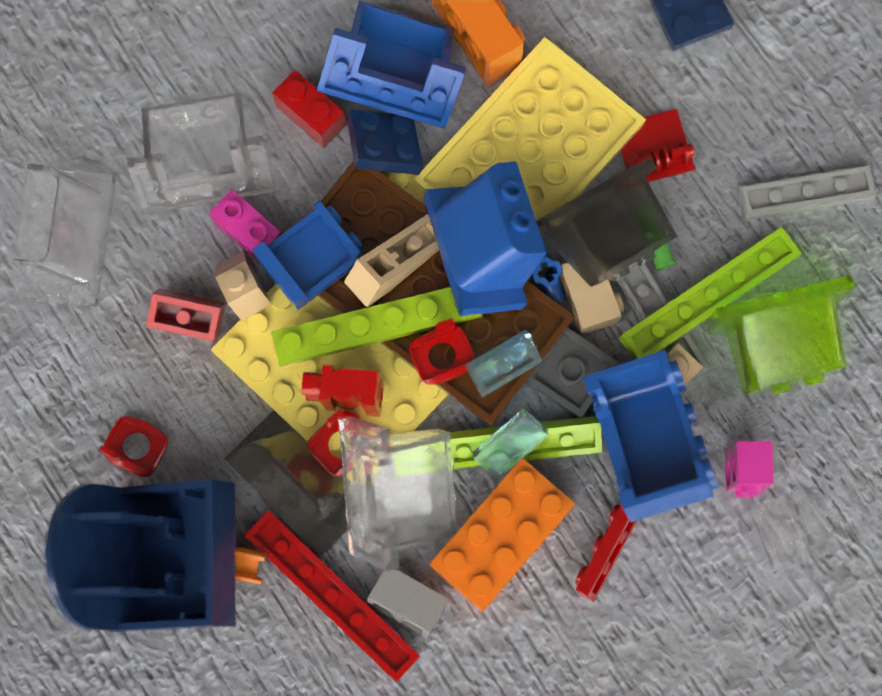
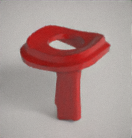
[408,318,475,385]
[307,410,375,477]
[99,416,169,477]

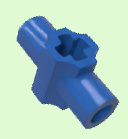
[529,236,566,303]

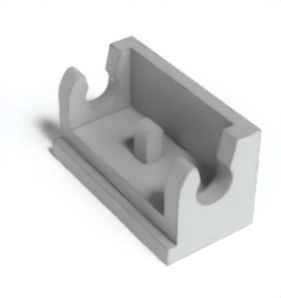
[366,564,449,640]

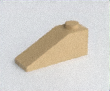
[344,214,439,307]

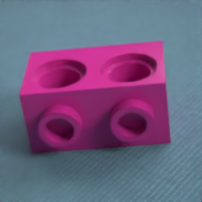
[209,189,282,267]
[725,441,774,498]

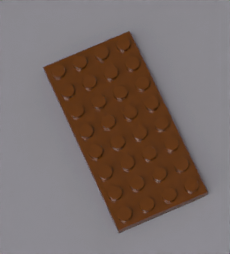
[312,161,575,427]

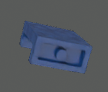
[252,200,364,311]

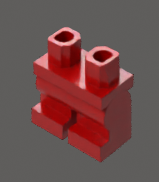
[301,365,384,417]

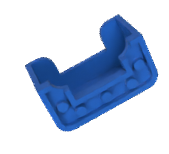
[583,350,719,522]

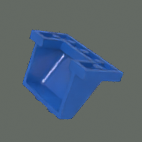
[317,0,466,129]
[423,161,547,316]

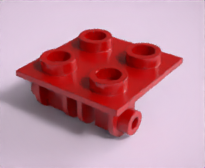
[621,109,696,187]

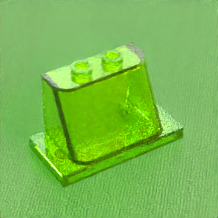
[706,275,855,396]

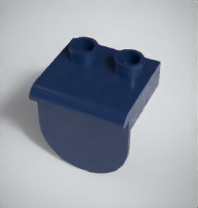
[45,479,236,632]

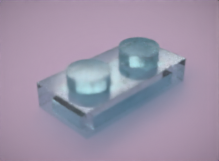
[465,330,542,397]
[473,408,549,480]

